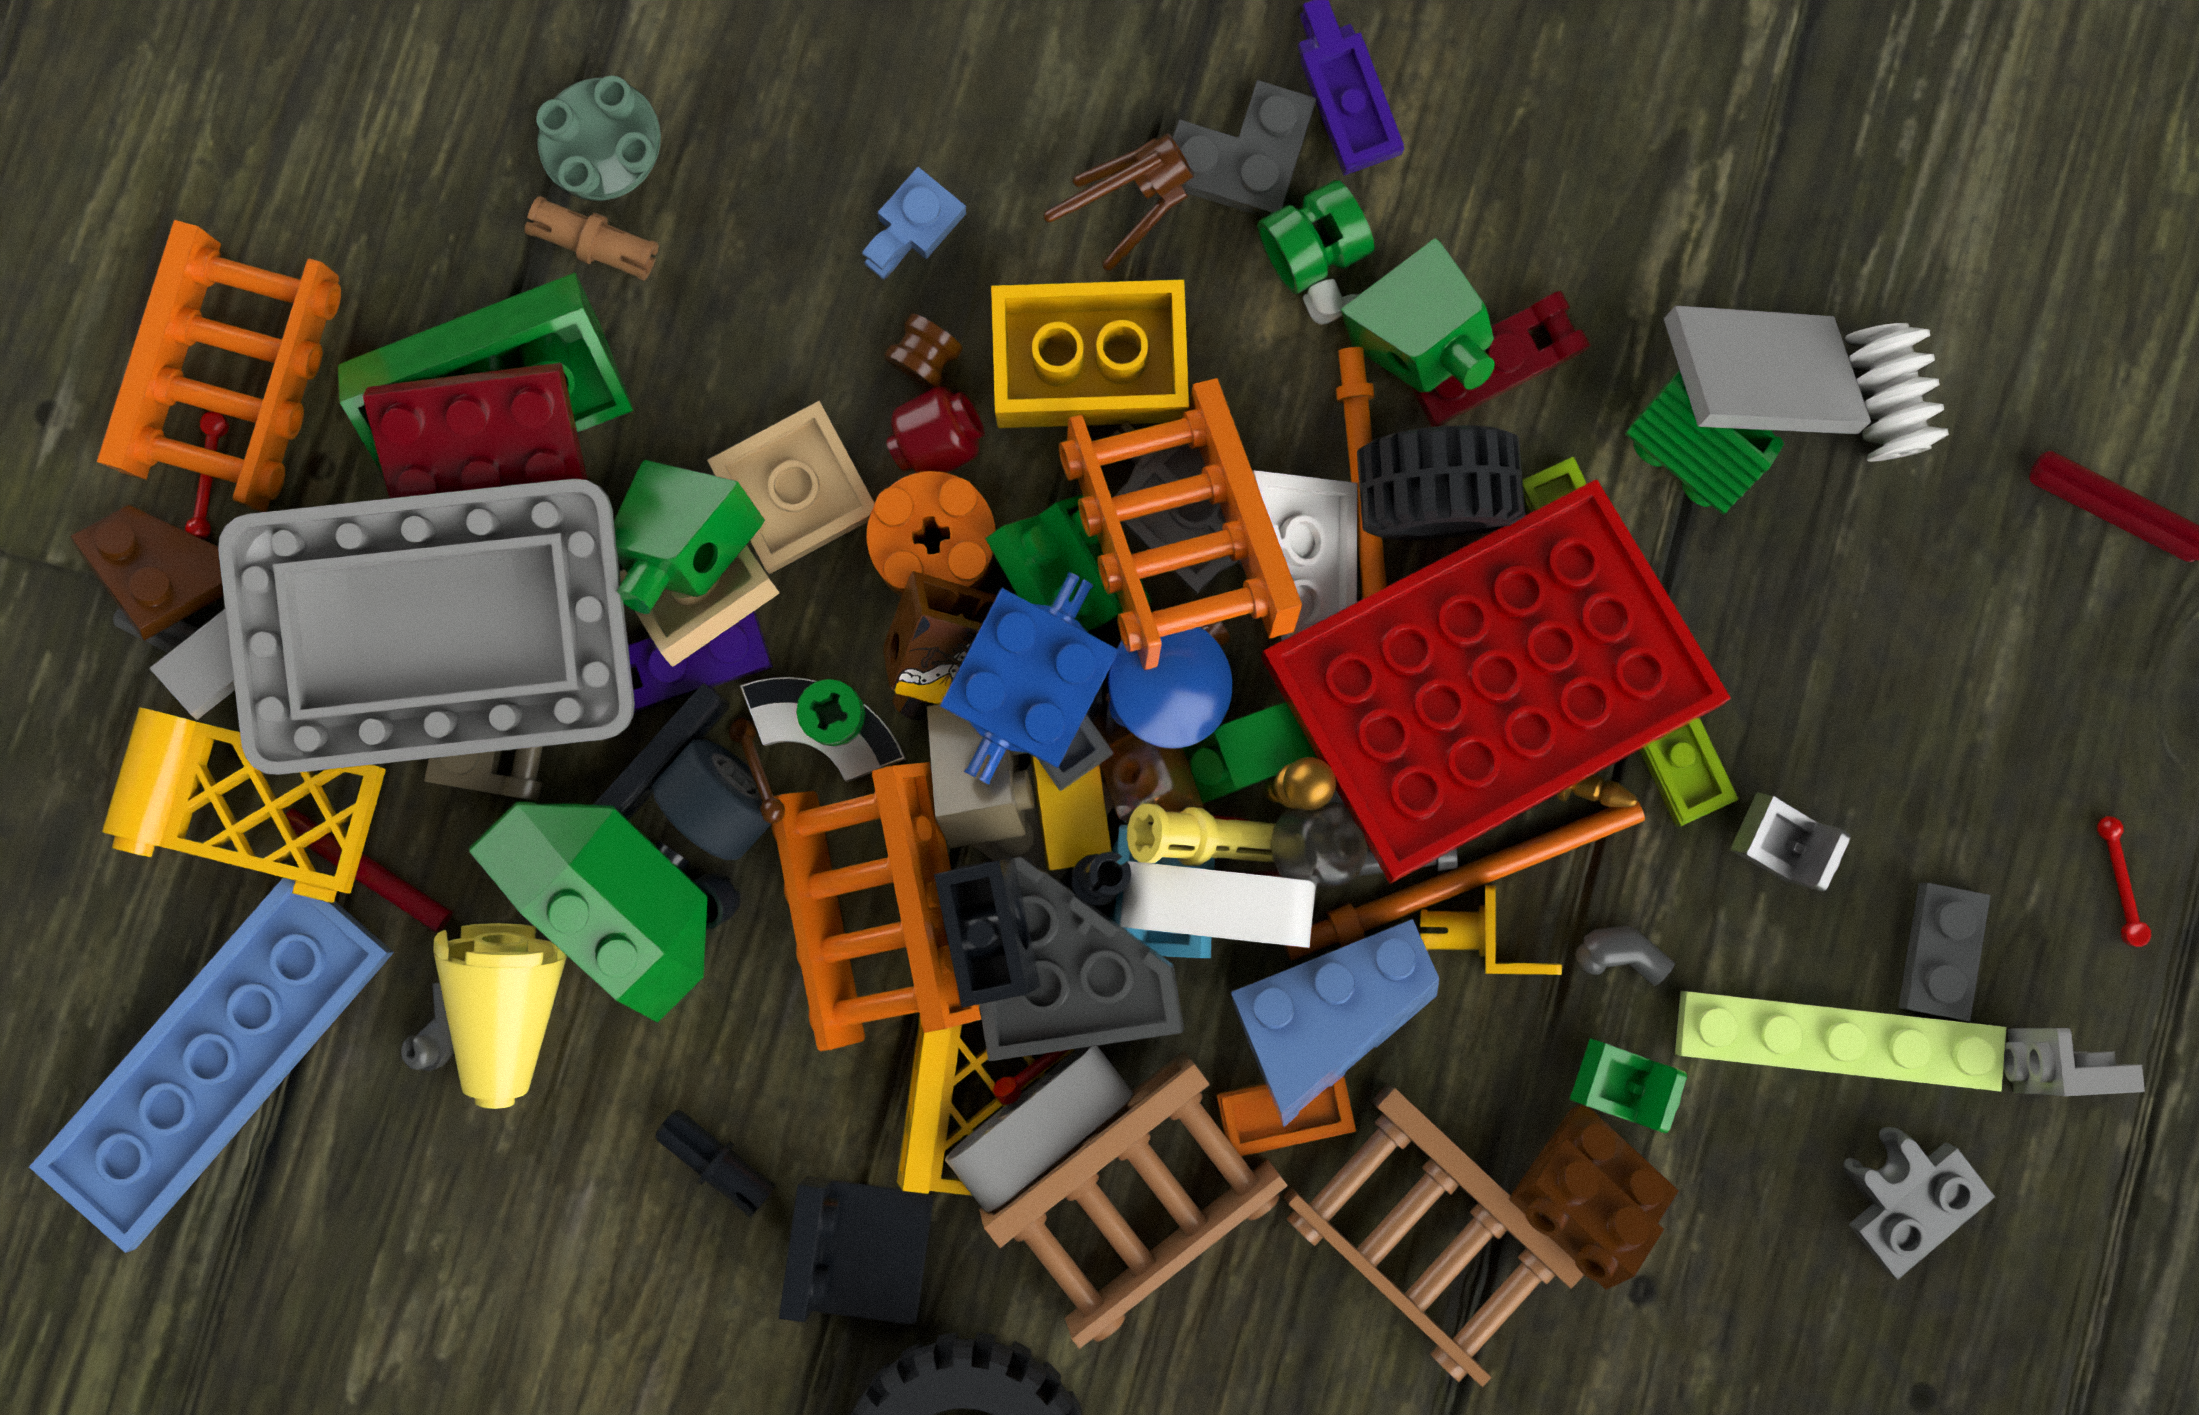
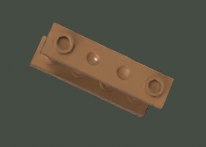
[979,1050,1288,1349]
[1283,1083,1584,1387]

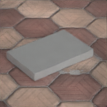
[1664,306,1871,434]

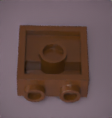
[1509,1104,1679,1290]

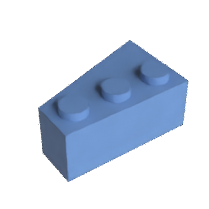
[1231,919,1439,1127]

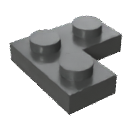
[1173,80,1316,218]

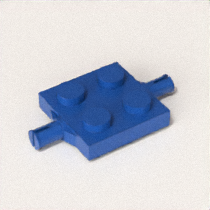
[939,572,1119,785]

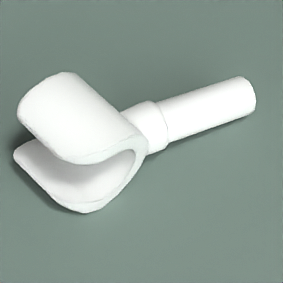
[1303,279,1360,325]

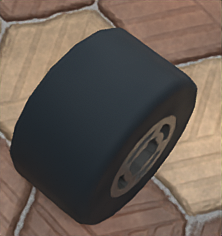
[652,739,772,860]

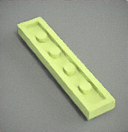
[1675,991,2006,1091]

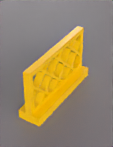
[897,1004,1074,1196]

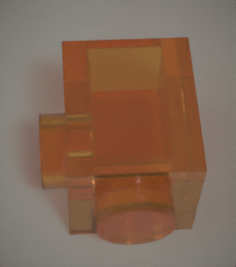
[1101,733,1203,825]

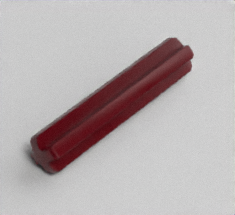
[2029,451,2199,562]

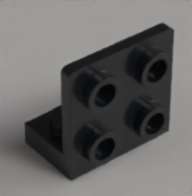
[779,1176,934,1324]

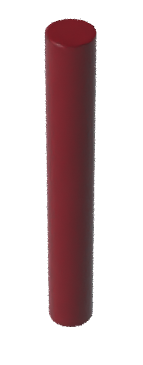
[285,808,453,933]

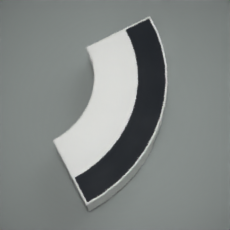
[741,677,906,782]

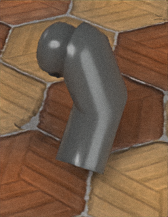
[1575,926,1675,986]
[401,983,454,1071]

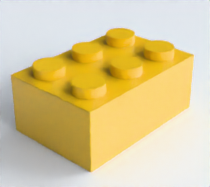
[991,280,1189,428]

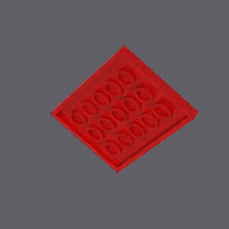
[1261,479,1731,884]

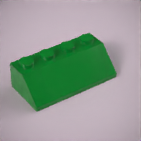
[338,272,633,477]

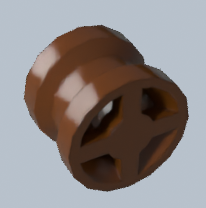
[883,313,964,390]

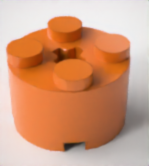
[867,471,997,597]

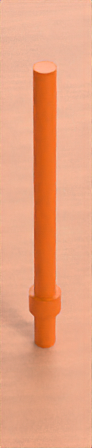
[1284,800,1645,961]

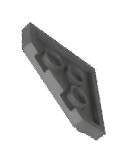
[957,856,1184,1061]

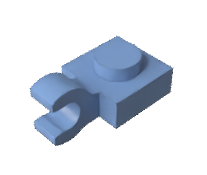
[862,167,966,280]

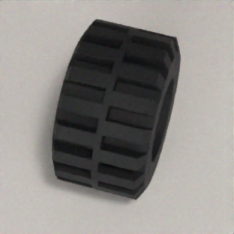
[1357,425,1525,540]

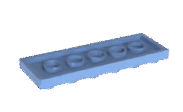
[29,877,394,1253]

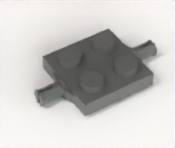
[1112,421,1243,596]

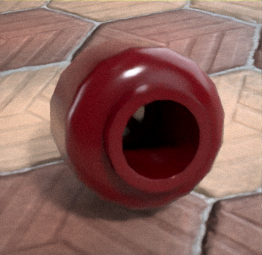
[886,386,985,473]

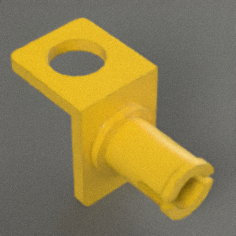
[1420,885,1562,975]

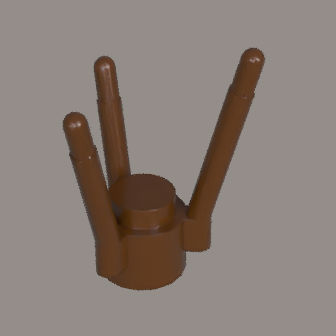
[1043,133,1194,271]

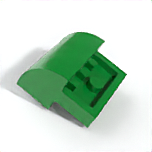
[985,494,1152,636]

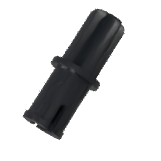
[1067,852,1131,906]
[655,1110,777,1218]

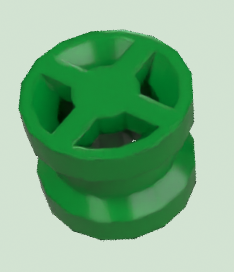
[796,679,866,747]

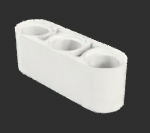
[1120,861,1316,948]

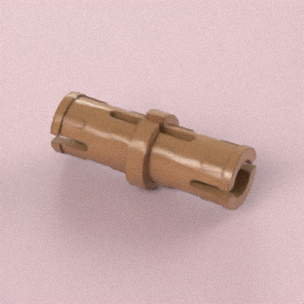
[525,196,659,281]

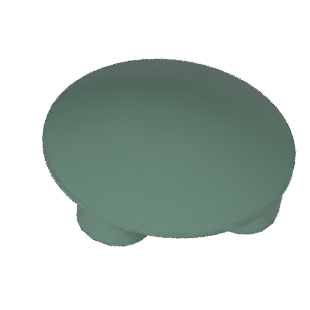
[536,75,661,201]

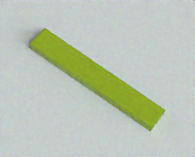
[1522,457,1739,827]

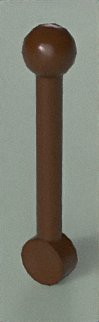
[729,717,785,823]

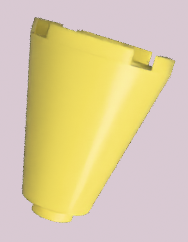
[433,923,567,1109]

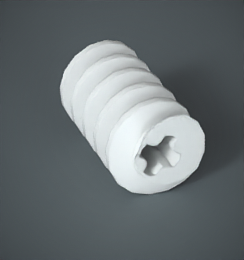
[1845,323,1949,462]

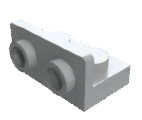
[2003,1028,2145,1096]

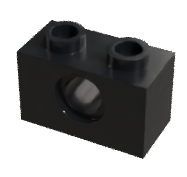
[934,857,1041,1008]

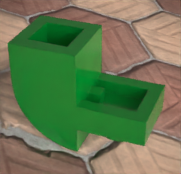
[1180,702,1318,804]

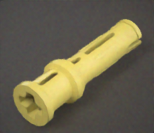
[1127,804,1312,866]

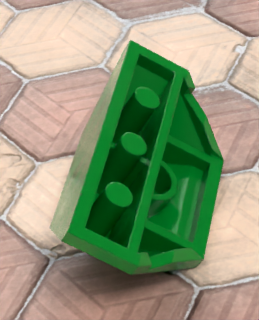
[469,802,707,1023]

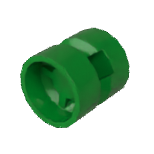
[1257,180,1375,295]

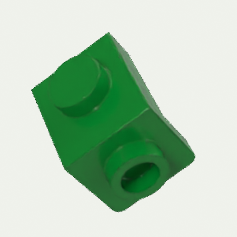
[1570,1038,1687,1134]

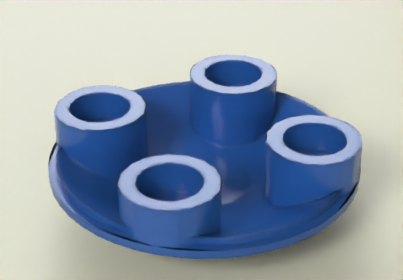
[1108,627,1232,748]

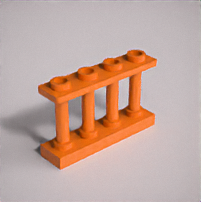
[97,220,341,512]
[1059,378,1302,670]
[771,762,981,1051]

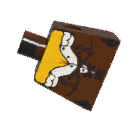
[883,571,997,720]

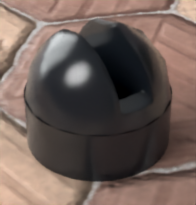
[694,872,741,929]

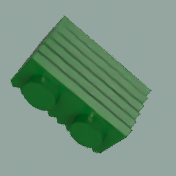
[1625,369,1784,515]

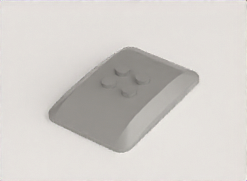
[218,479,635,775]

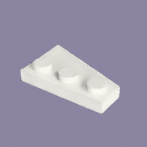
[1252,470,1357,641]

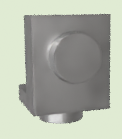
[1730,792,1850,891]

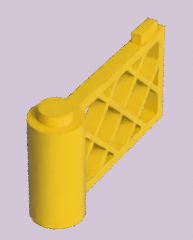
[102,707,386,903]

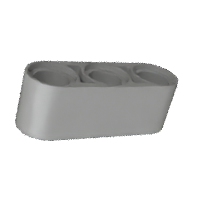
[945,1046,1133,1212]

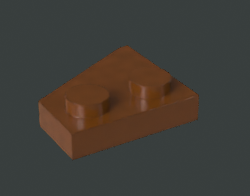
[70,505,224,641]

